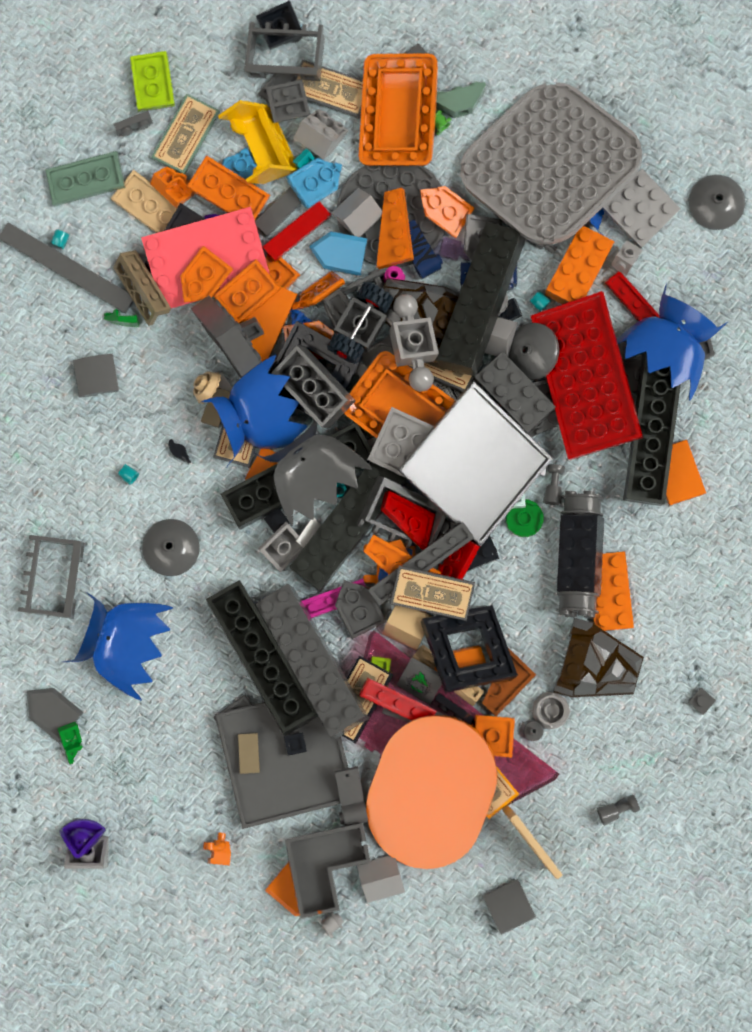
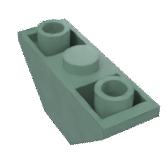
[436,81,486,118]

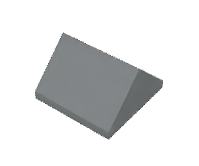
[331,188,382,237]
[485,317,518,356]
[258,522,303,573]
[64,836,109,869]
[357,855,405,903]

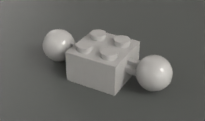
[389,294,439,392]

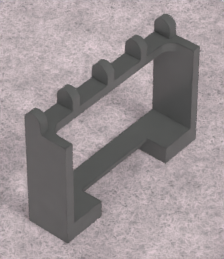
[244,22,325,81]
[357,476,446,552]
[18,535,85,619]

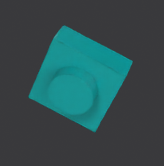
[293,149,315,169]

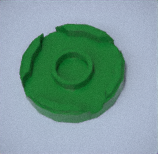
[506,499,544,537]

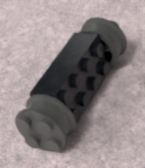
[556,491,604,618]

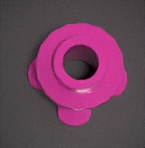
[383,266,405,284]

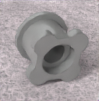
[318,912,344,939]

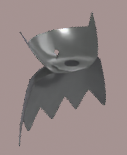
[252,419,372,526]

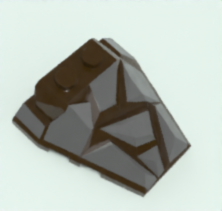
[383,278,460,351]
[553,618,644,698]

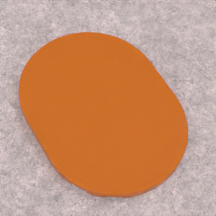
[366,715,498,869]

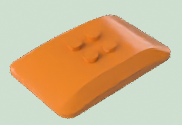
[359,53,438,166]
[344,351,455,438]

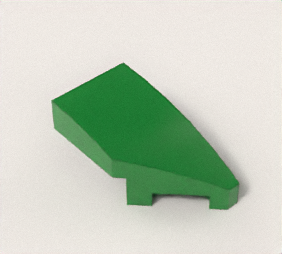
[104,309,139,327]
[57,721,83,765]

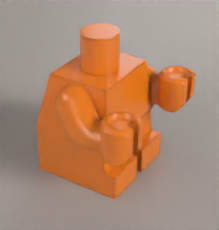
[203,832,231,866]

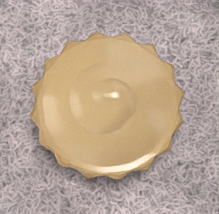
[193,371,221,404]

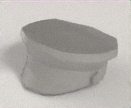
[533,692,571,729]

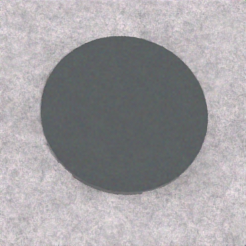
[337,165,446,268]

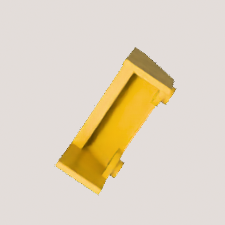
[218,100,298,184]

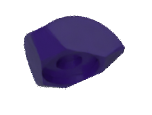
[59,819,106,858]

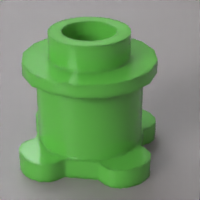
[435,110,452,136]

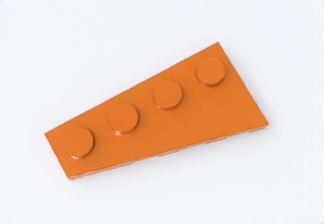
[376,187,414,269]

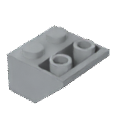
[294,109,349,159]

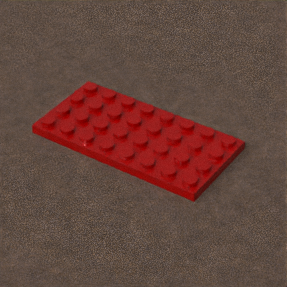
[530,291,643,461]

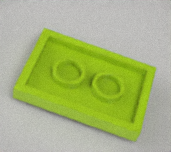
[130,51,175,112]

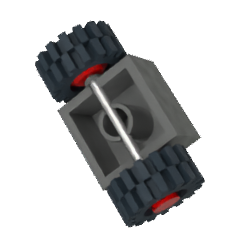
[327,281,394,364]

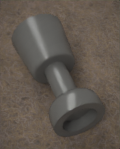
[543,464,565,505]
[597,794,640,826]

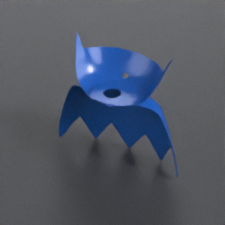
[616,283,728,401]
[200,355,308,468]
[62,592,173,701]

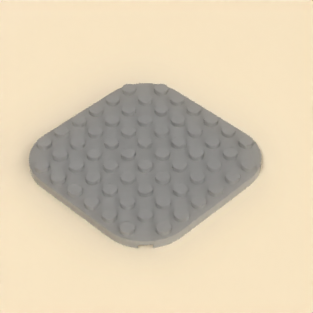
[460,82,642,245]

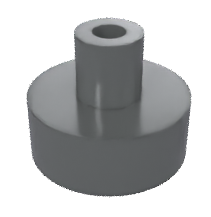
[523,721,543,741]

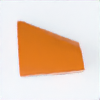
[150,166,196,208]

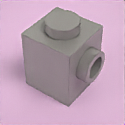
[611,240,643,275]

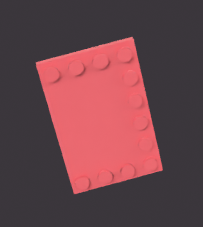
[141,207,270,308]

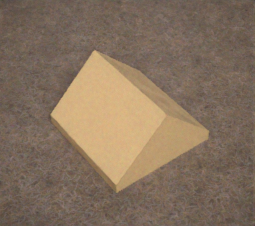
[382,605,433,651]

